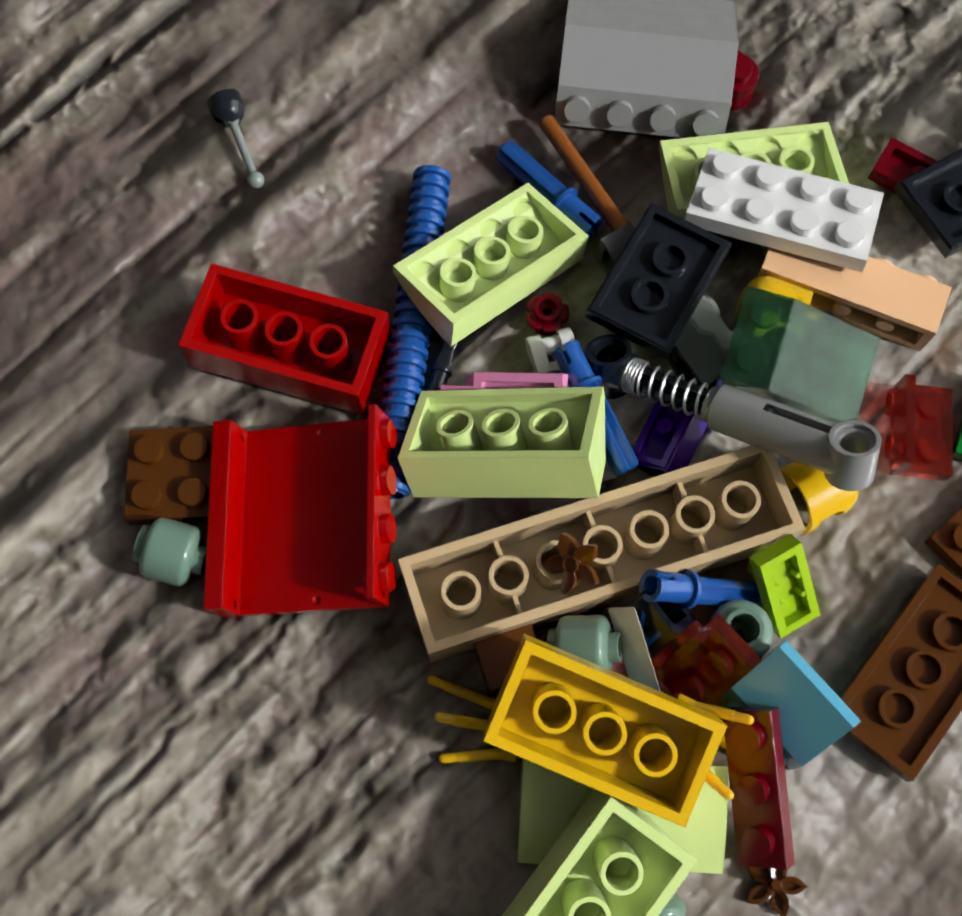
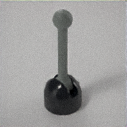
[207,89,264,189]

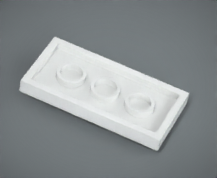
[685,148,884,272]

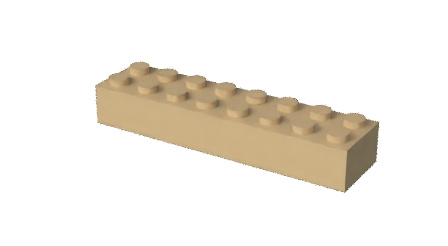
[398,445,806,663]

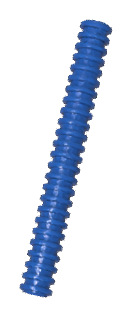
[380,165,452,499]

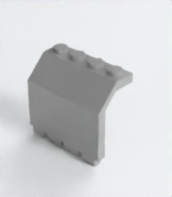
[555,0,739,138]

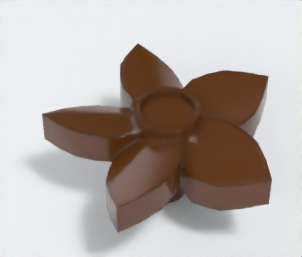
[543,532,600,594]
[746,866,808,916]

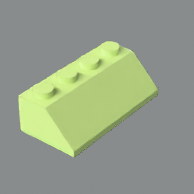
[397,387,606,498]
[502,789,698,916]

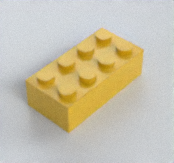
[483,634,727,828]

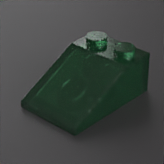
[715,285,880,423]

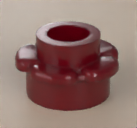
[526,292,570,335]

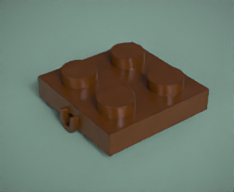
[124,425,213,525]

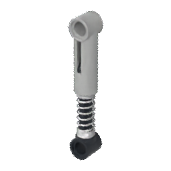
[585,334,882,491]

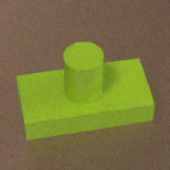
[747,534,821,639]

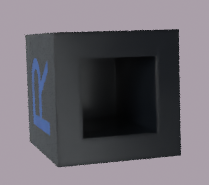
[611,593,697,659]

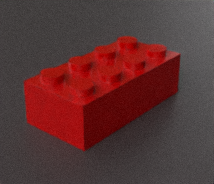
[178,263,391,415]

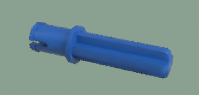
[496,141,604,239]
[552,340,638,476]
[639,569,763,609]

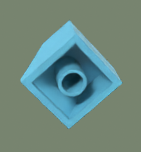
[721,640,861,770]

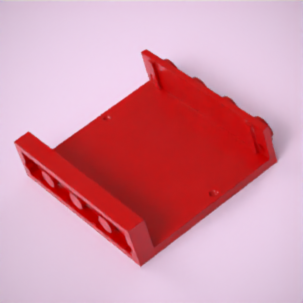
[204,404,397,618]

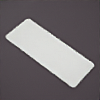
[608,607,660,691]

